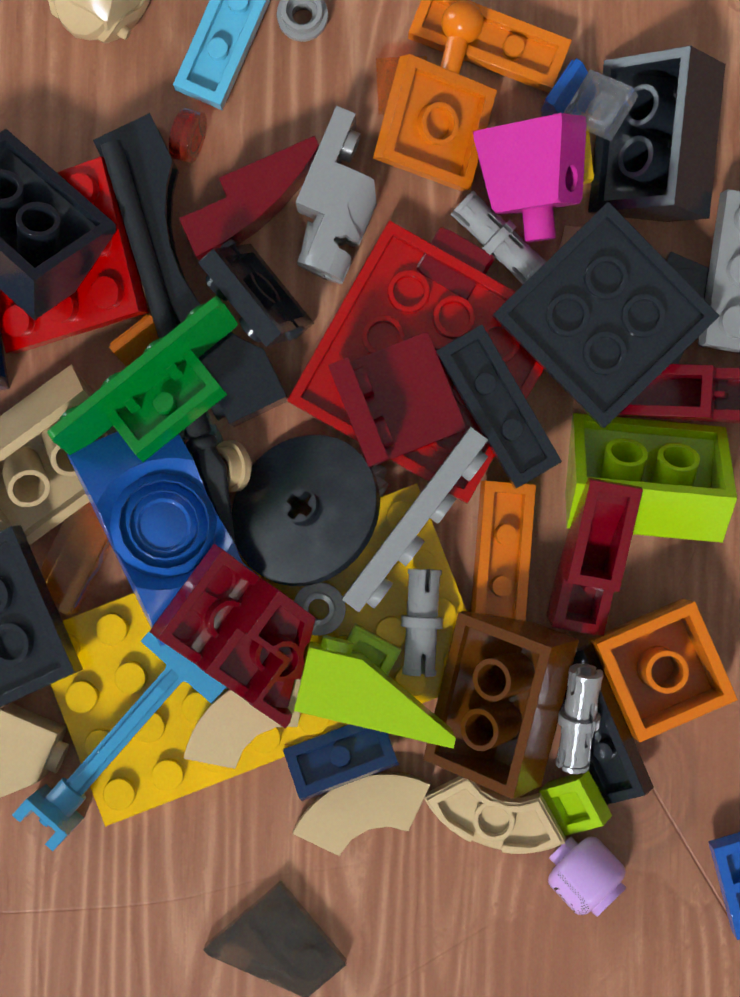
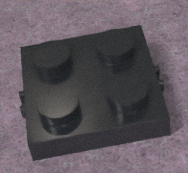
[198,239,314,347]

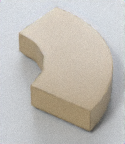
[183,672,303,769]
[292,772,431,856]
[424,776,566,854]

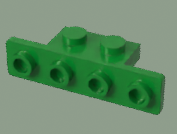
[47,296,238,462]

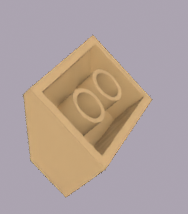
[0,364,117,545]

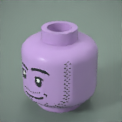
[548,837,626,917]

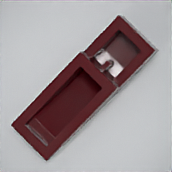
[179,136,319,261]
[617,364,740,424]
[546,477,643,636]

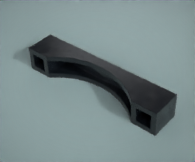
[93,113,288,427]

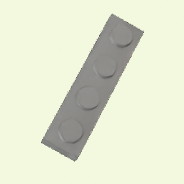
[342,427,488,612]

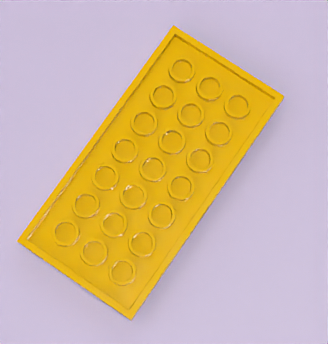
[51,483,466,827]

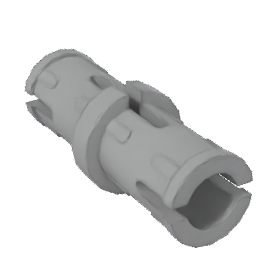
[450,190,547,285]
[401,568,443,677]
[556,664,603,774]

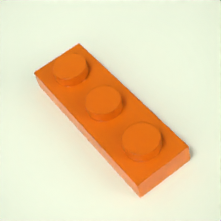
[408,0,572,93]
[471,480,536,621]

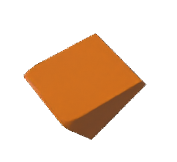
[109,315,159,367]

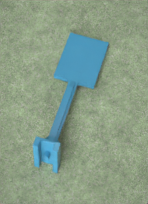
[12,562,261,851]

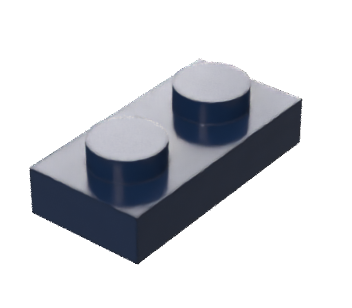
[283,724,399,801]

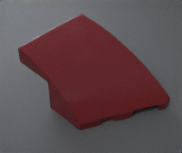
[149,544,316,729]

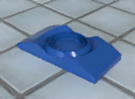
[67,431,243,647]

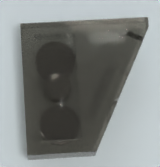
[203,881,347,997]

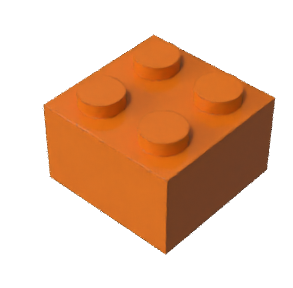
[588,598,738,743]

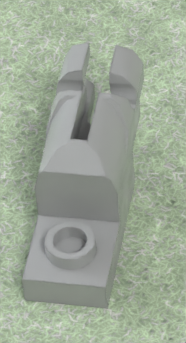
[296,105,377,284]

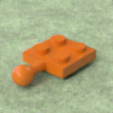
[373,1,497,191]

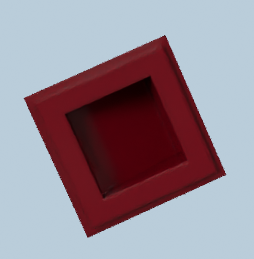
[416,227,495,300]

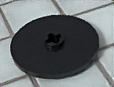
[232,435,380,586]

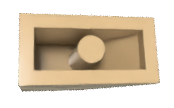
[0,703,69,798]

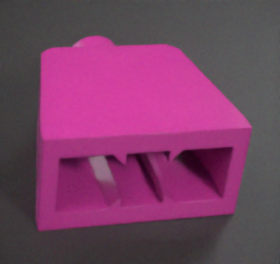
[473,113,587,242]

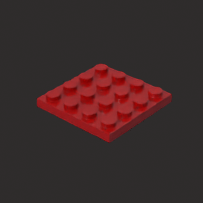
[287,220,544,504]

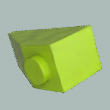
[294,636,456,749]

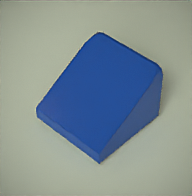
[541,58,599,117]

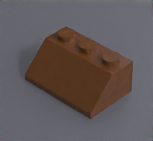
[423,611,579,799]

